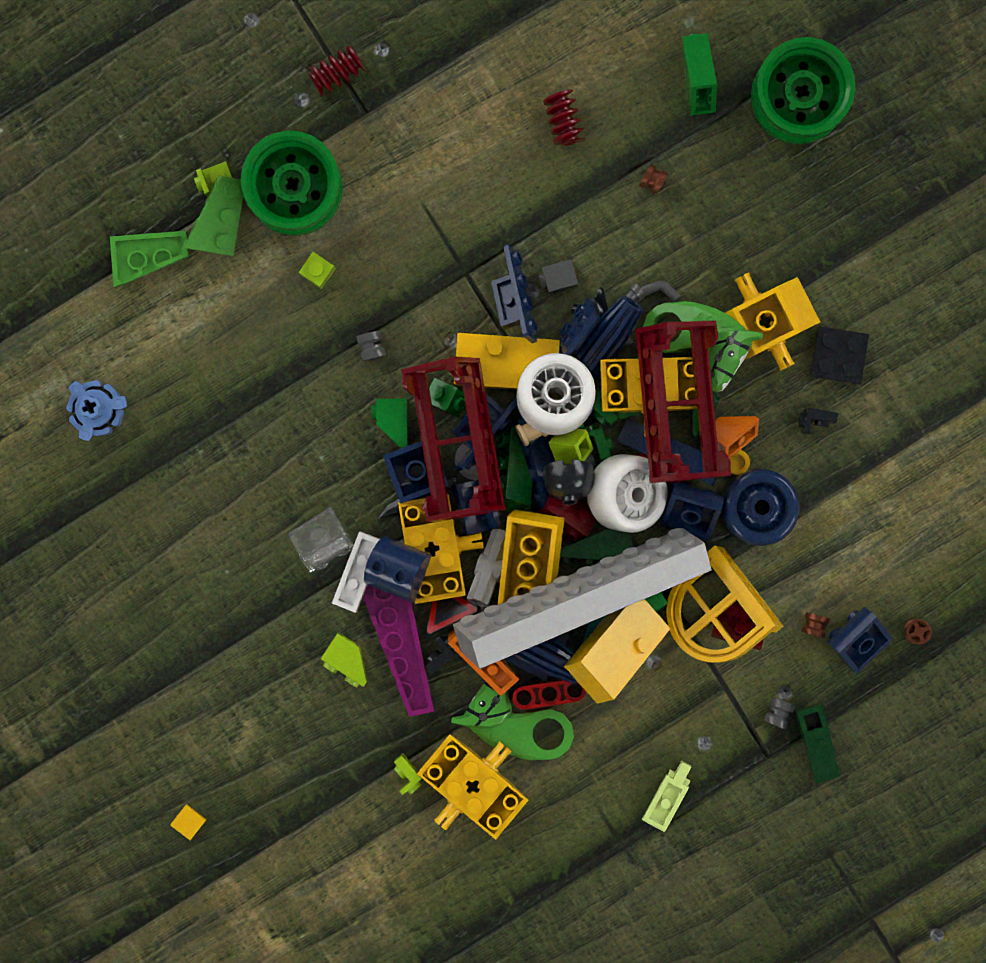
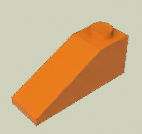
[448,629,519,696]

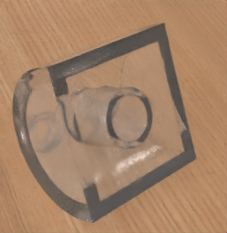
[288,507,354,572]

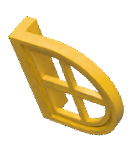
[666,546,784,663]

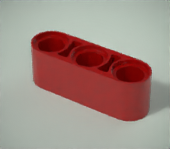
[512,679,586,709]

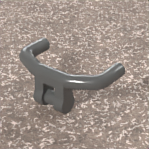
[617,280,682,350]

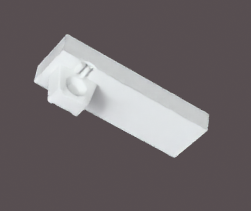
[332,531,380,613]

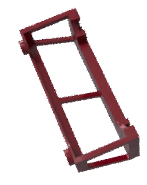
[636,321,731,483]
[401,356,506,522]

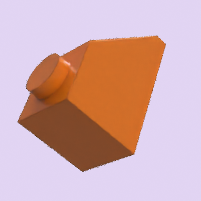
[715,416,759,458]

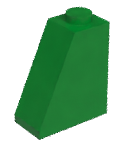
[682,33,717,116]

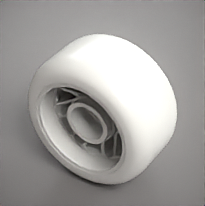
[516,353,596,435]
[587,454,667,533]

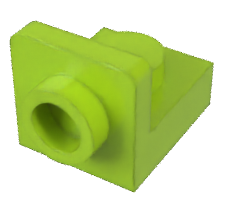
[194,162,232,197]
[394,753,422,795]

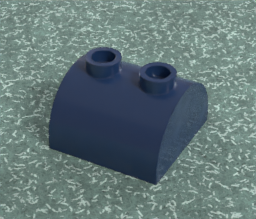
[383,441,449,504]
[660,482,724,540]
[364,536,432,603]
[827,607,893,674]

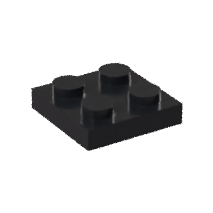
[810,326,869,385]

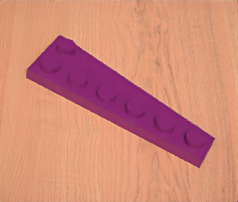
[363,585,434,717]

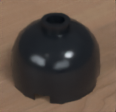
[543,460,595,505]

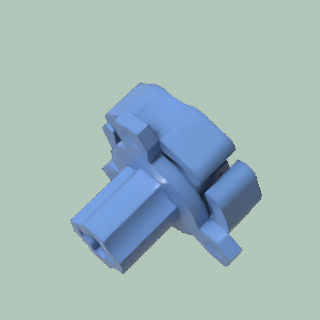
[67,380,127,441]

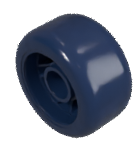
[721,469,800,546]

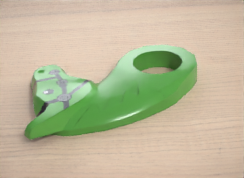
[643,301,763,392]
[451,681,574,760]

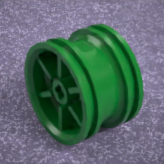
[751,37,856,145]
[241,131,343,236]

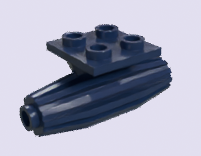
[559,295,643,381]
[504,634,577,684]

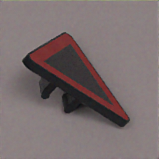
[427,596,479,635]

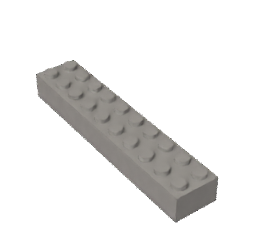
[453,528,711,669]

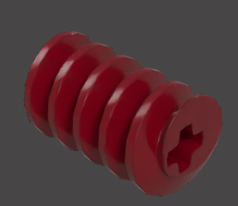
[309,45,366,97]
[543,89,586,146]

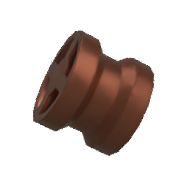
[639,164,668,195]
[800,612,830,638]
[903,618,932,645]

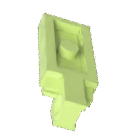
[642,761,691,832]

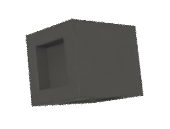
[538,259,578,294]

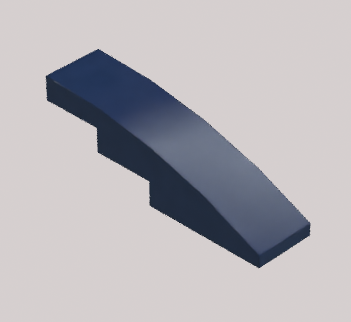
[617,418,717,486]

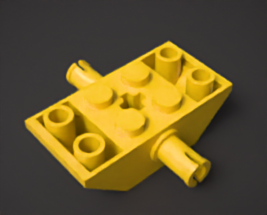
[725,273,820,371]
[600,357,697,437]
[398,494,484,604]
[417,734,529,840]

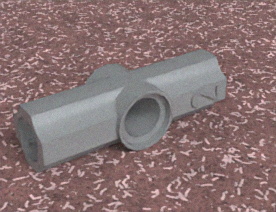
[467,529,506,607]

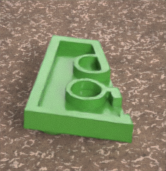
[182,176,243,256]
[110,231,189,288]

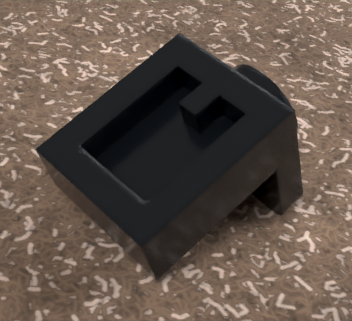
[798,408,838,434]
[425,635,456,675]

